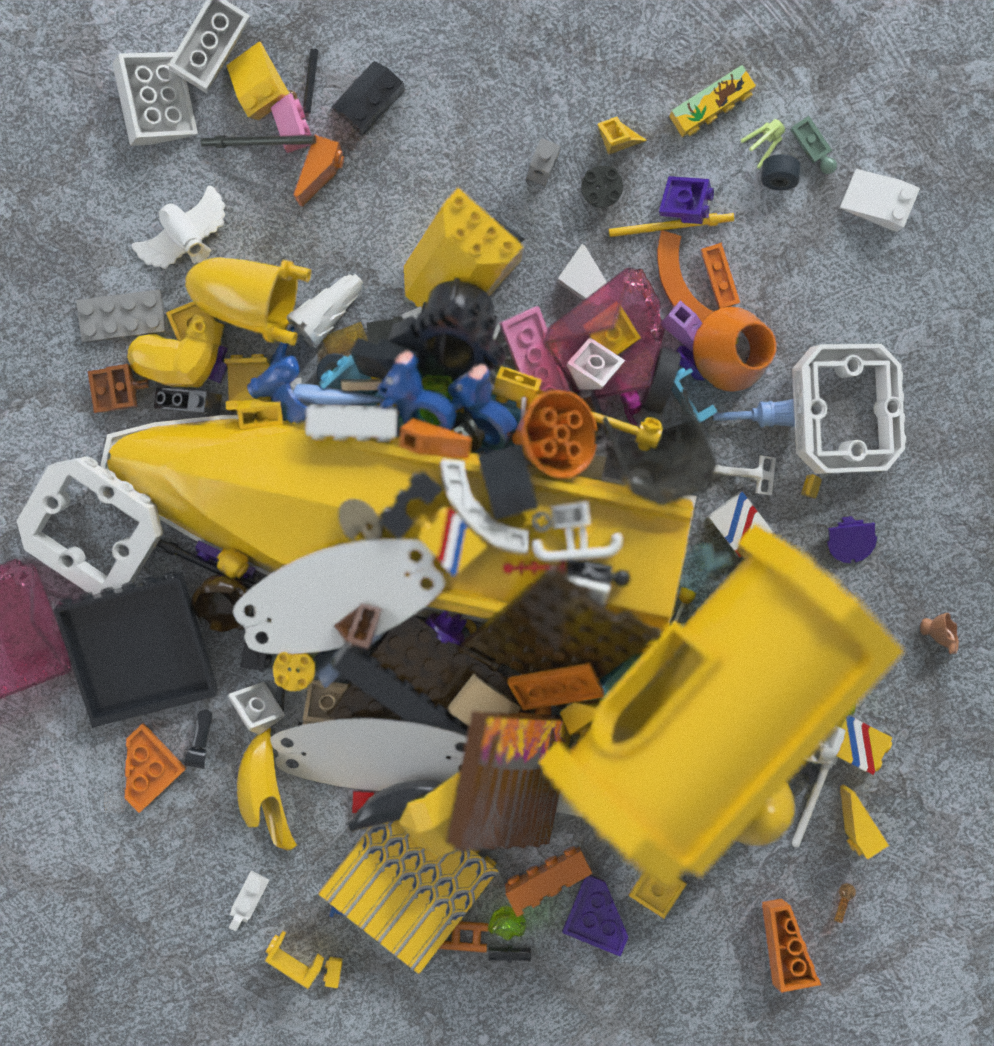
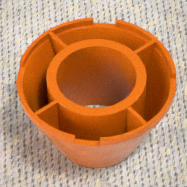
[693,307,776,392]

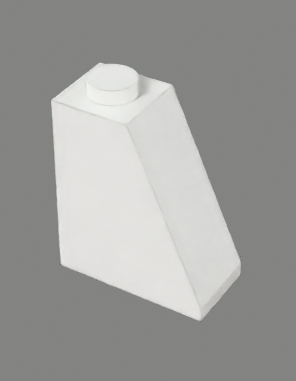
[557,244,611,311]

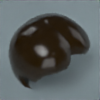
[191,575,255,632]

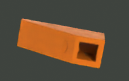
[399,418,472,459]

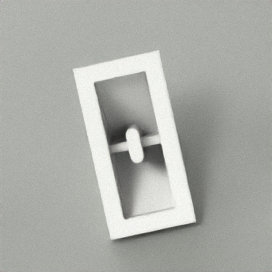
[551,502,590,529]

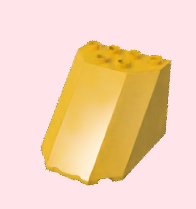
[403,188,523,308]

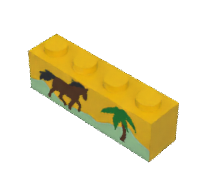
[669,65,756,137]

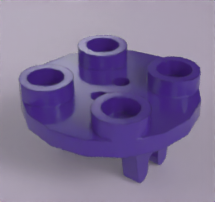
[425,611,467,646]

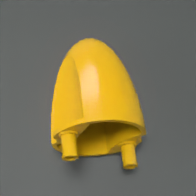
[185,257,311,346]
[734,782,795,846]

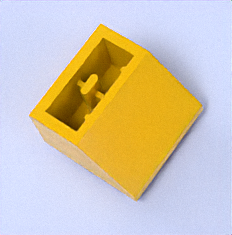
[560,700,602,736]

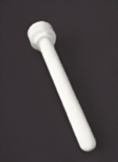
[792,756,838,847]

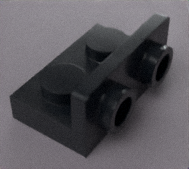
[240,631,272,672]

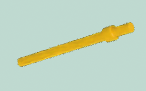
[609,213,734,237]

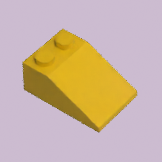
[226,42,290,120]
[840,784,889,860]

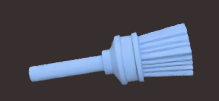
[712,399,795,428]

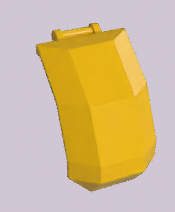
[399,772,460,856]

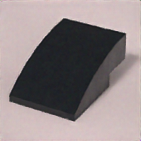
[350,338,426,379]

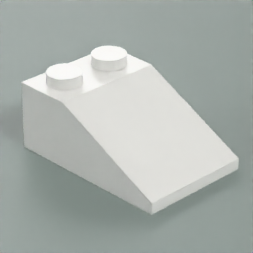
[839,169,920,232]

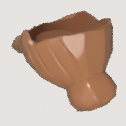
[920,613,959,655]

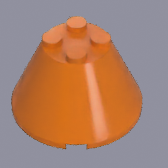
[512,390,597,478]

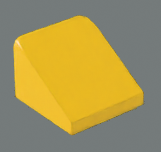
[801,474,822,498]

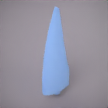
[292,384,382,405]

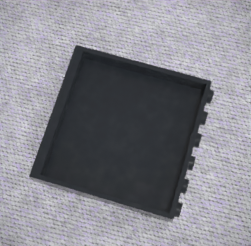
[53,571,218,728]

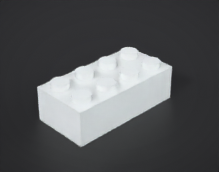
[169,0,250,93]

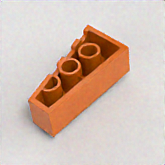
[762,898,821,993]

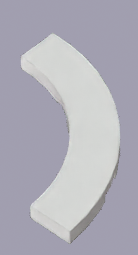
[441,460,528,554]

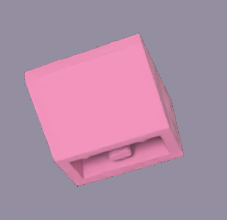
[271,93,311,153]

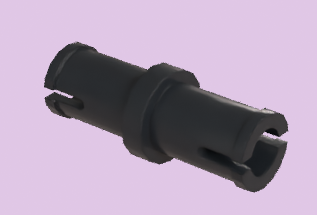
[488,945,531,963]

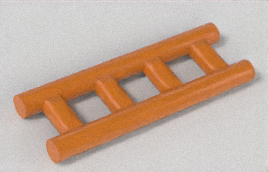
[439,921,488,953]

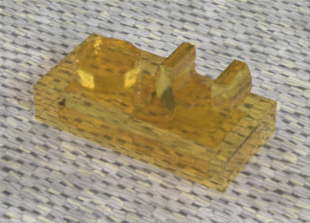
[323,322,369,354]

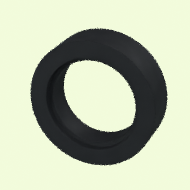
[641,347,681,414]

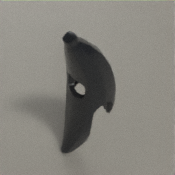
[348,780,440,832]

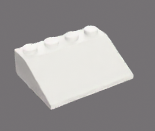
[112,52,198,146]
[306,404,398,441]

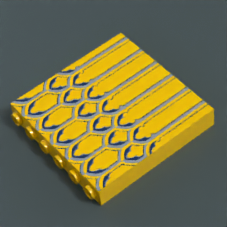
[319,820,498,974]

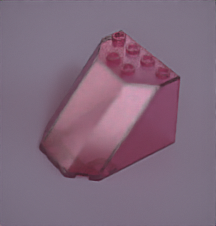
[543,267,665,399]
[0,559,71,699]

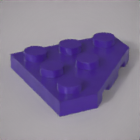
[562,875,628,957]

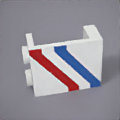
[706,492,773,558]

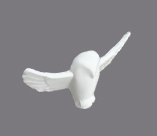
[132,186,225,269]

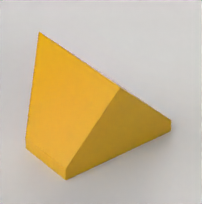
[598,117,647,155]

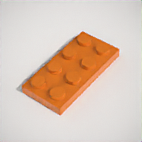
[508,663,604,710]

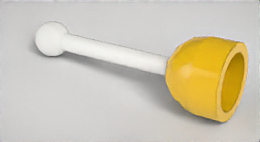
[674,587,697,623]

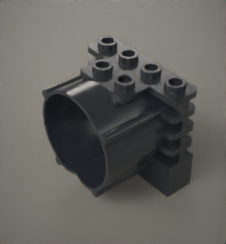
[389,277,506,392]

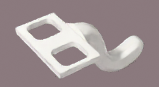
[710,455,776,495]

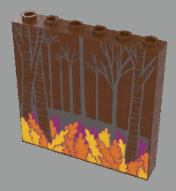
[446,711,572,852]

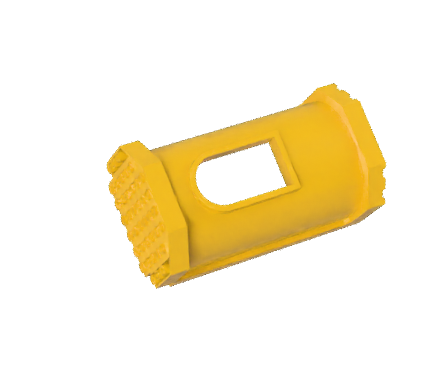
[539,523,905,888]

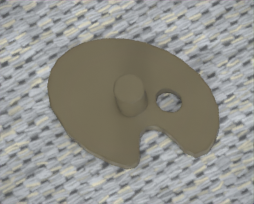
[338,499,382,541]

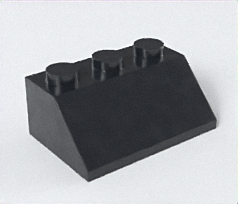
[332,61,405,136]

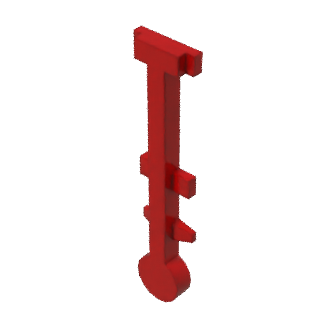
[503,560,566,575]

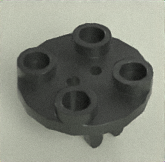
[581,165,623,208]
[453,410,485,451]

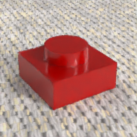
[352,790,375,813]

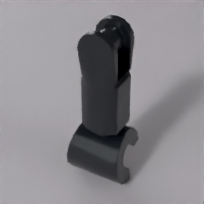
[184,709,212,769]

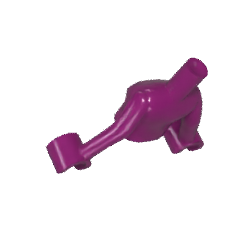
[614,378,642,438]

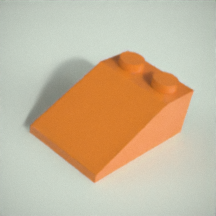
[294,134,345,206]

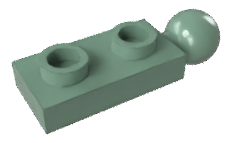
[790,116,837,174]

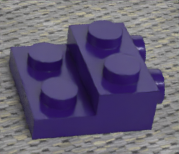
[659,176,714,224]

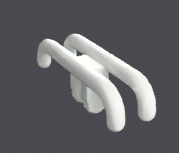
[532,526,622,561]

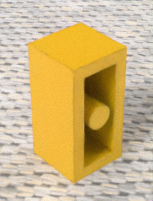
[323,956,343,988]

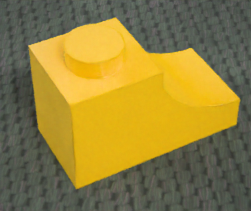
[237,399,283,430]

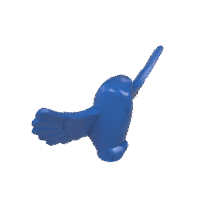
[247,326,307,423]

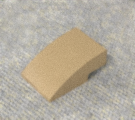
[447,674,521,725]
[303,680,349,725]

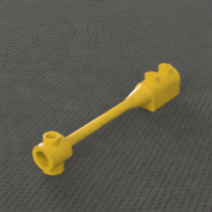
[492,366,662,451]

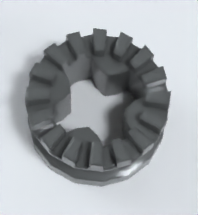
[532,512,552,531]

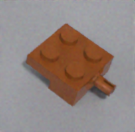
[87,364,149,414]

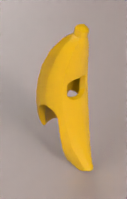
[237,728,297,851]

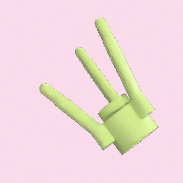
[741,119,786,168]

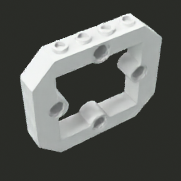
[792,344,906,474]
[17,457,163,594]

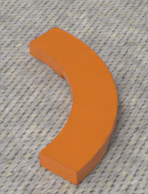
[657,230,713,323]

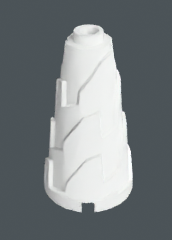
[286,274,363,348]

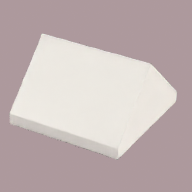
[567,338,625,389]
[228,682,285,735]

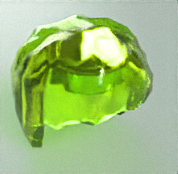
[488,906,527,941]

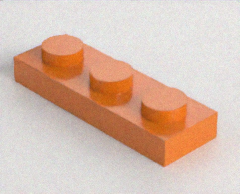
[700,242,740,309]

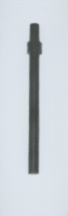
[200,135,317,148]

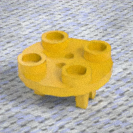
[273,652,316,691]

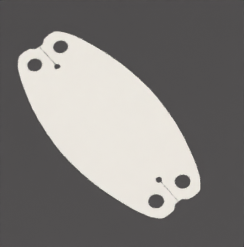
[233,539,445,654]
[270,719,467,791]

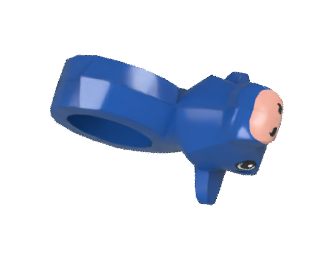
[378,352,456,430]
[448,365,517,451]

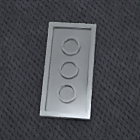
[76,289,167,343]

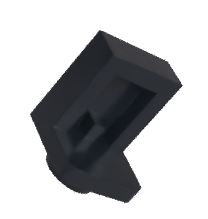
[793,761,816,785]

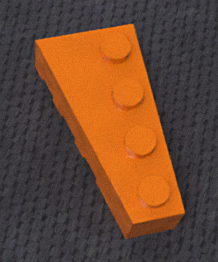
[505,846,592,917]

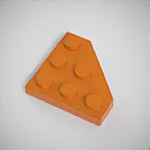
[125,723,187,813]

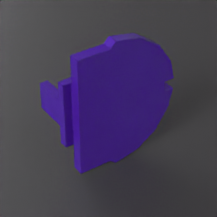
[827,516,877,563]

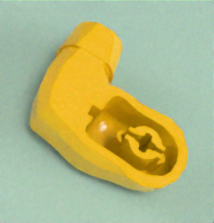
[127,314,224,387]

